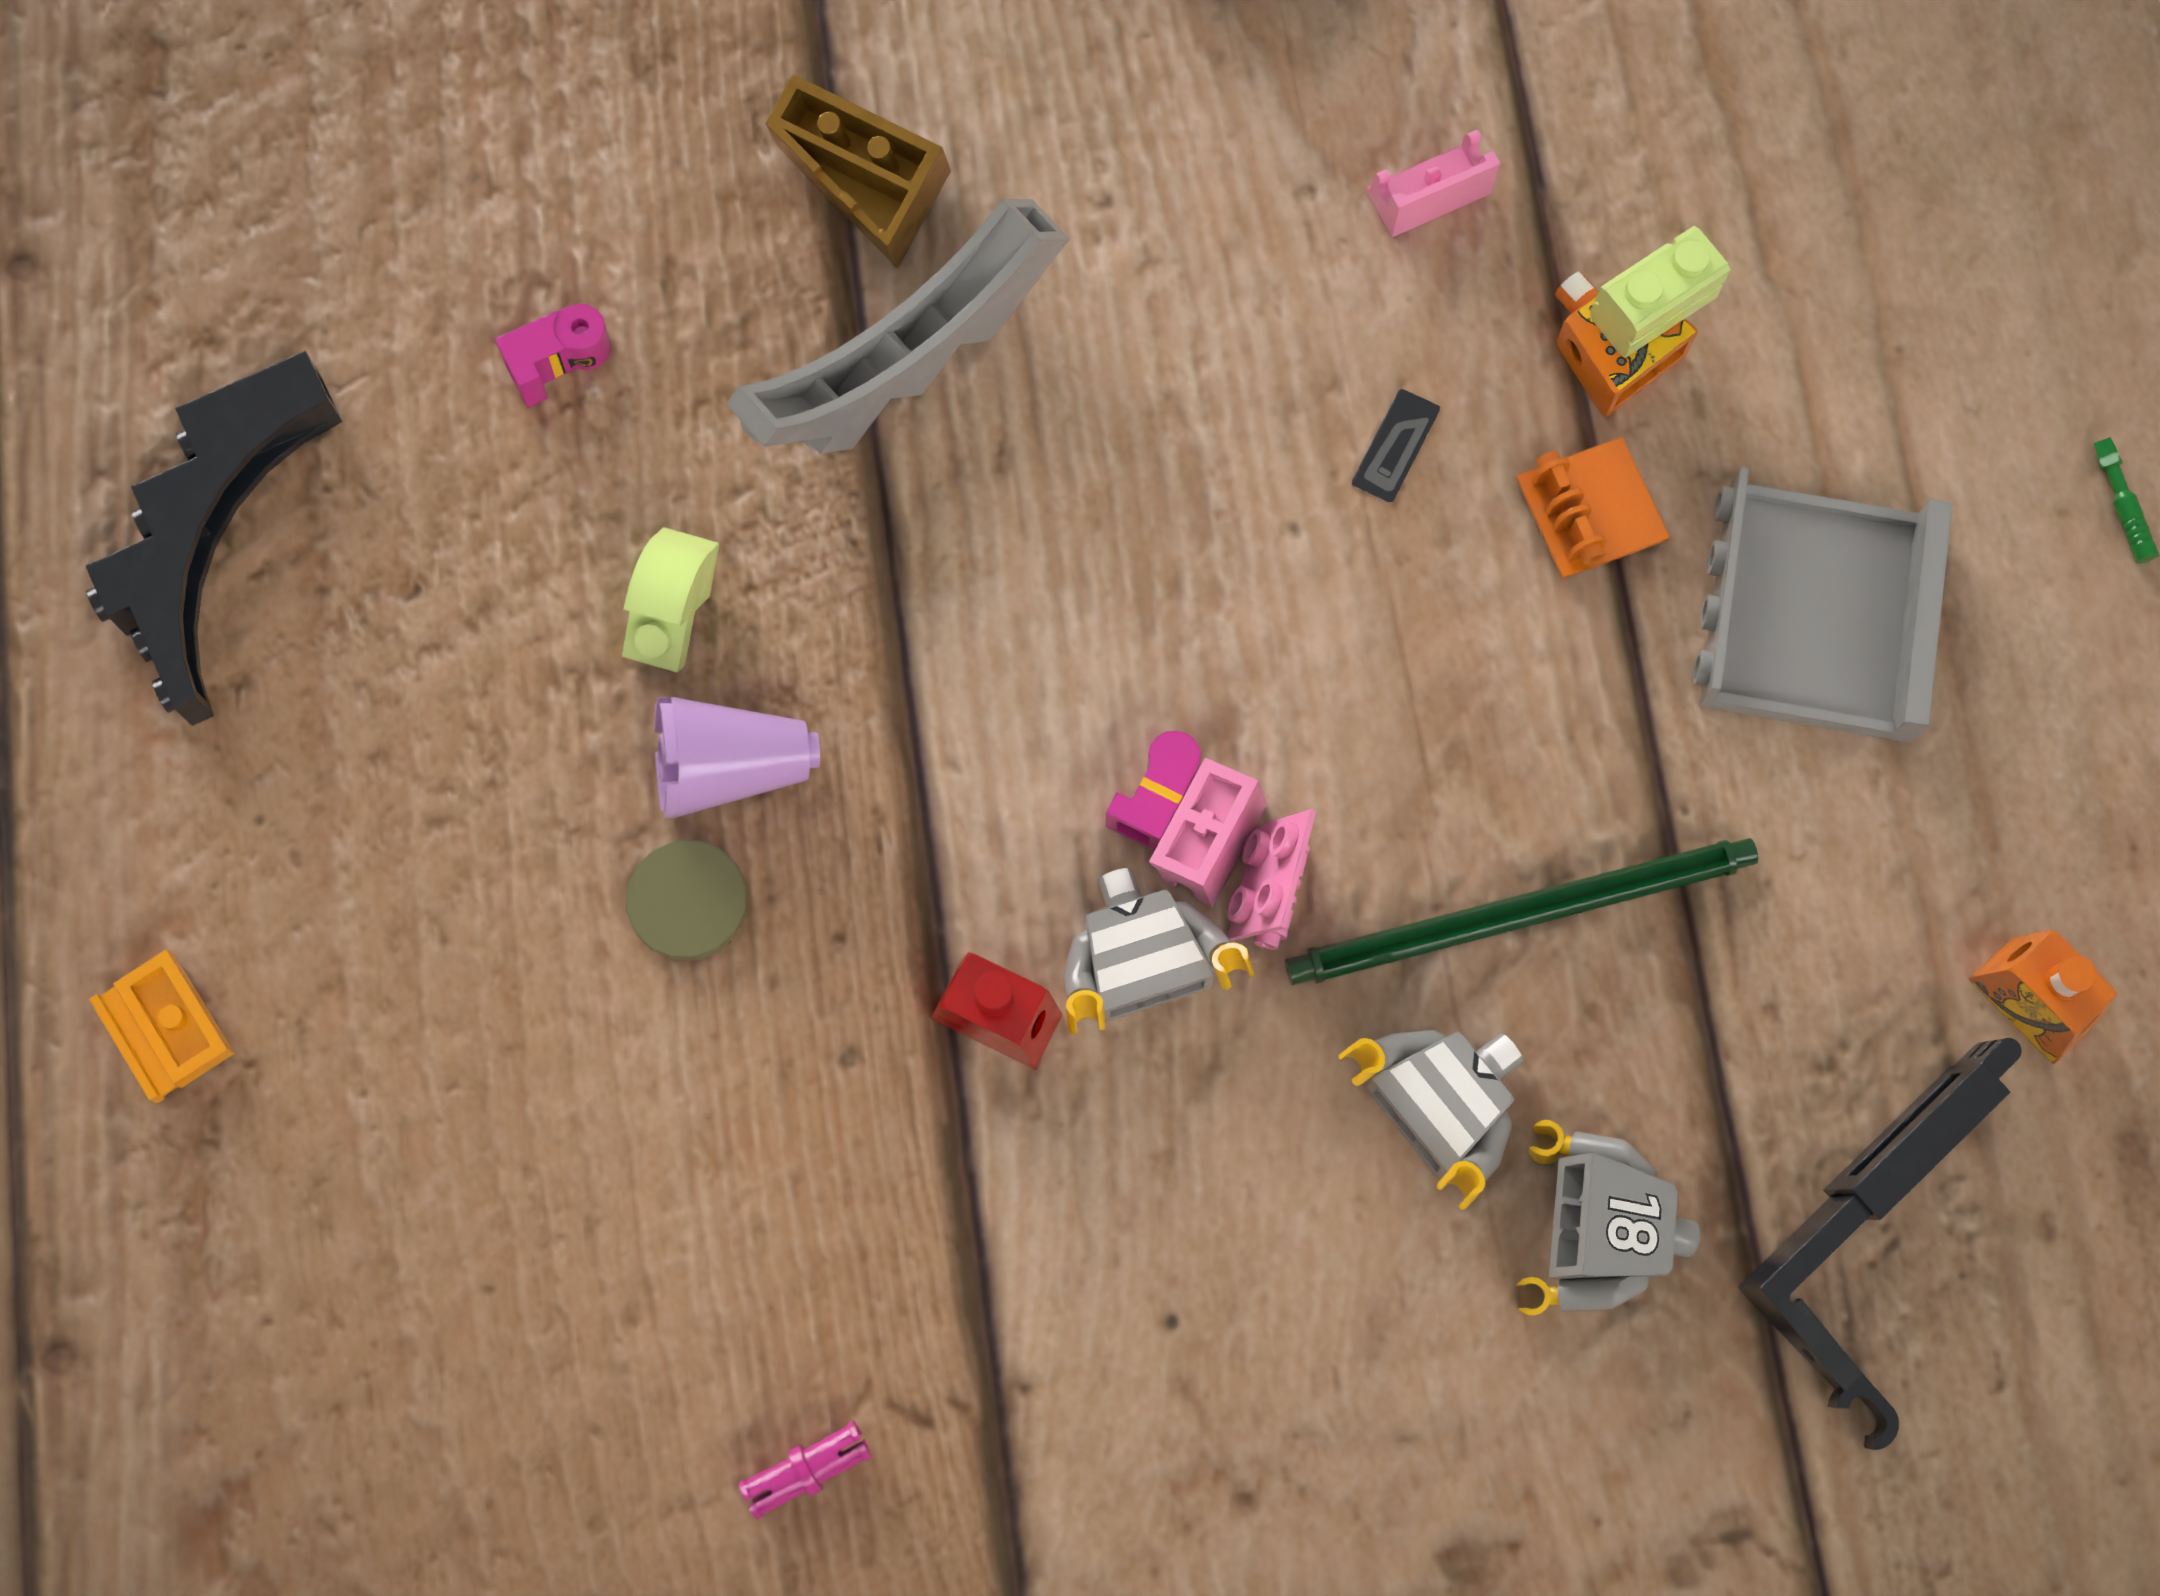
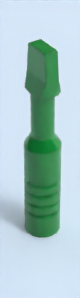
[2094,437,2159,564]

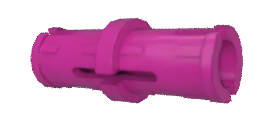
[739,1420,873,1520]

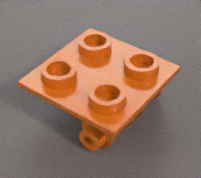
[1515,437,1670,579]

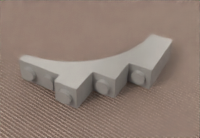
[726,199,1069,454]

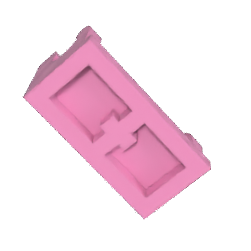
[1366,130,1501,237]
[1149,758,1267,908]

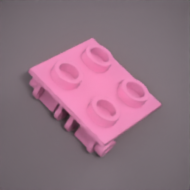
[1227,809,1316,950]

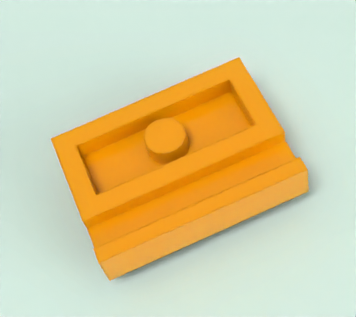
[89,949,235,1104]

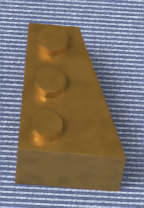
[765,74,951,269]

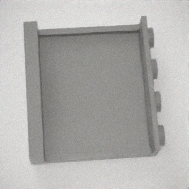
[1693,467,1953,743]

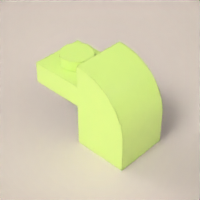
[622,527,720,673]

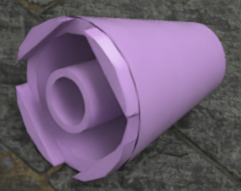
[654,696,820,818]

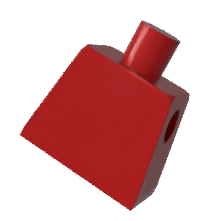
[931,952,1063,1070]

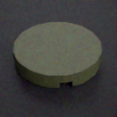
[626,840,749,961]

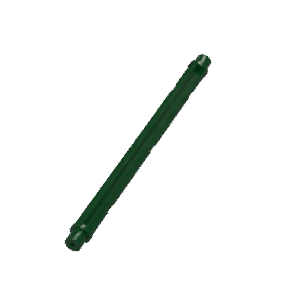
[1285,838,1759,985]

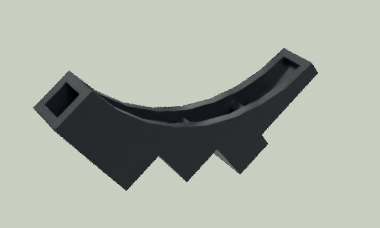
[86,350,343,726]

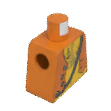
[1555,272,1698,418]
[1969,930,2117,1064]

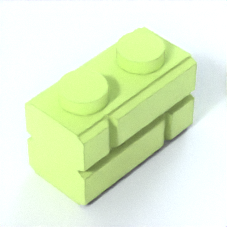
[1590,226,1731,358]

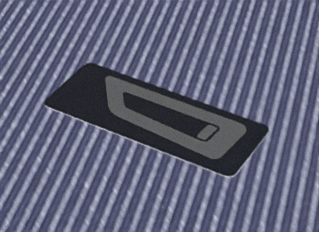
[1352,389,1440,503]

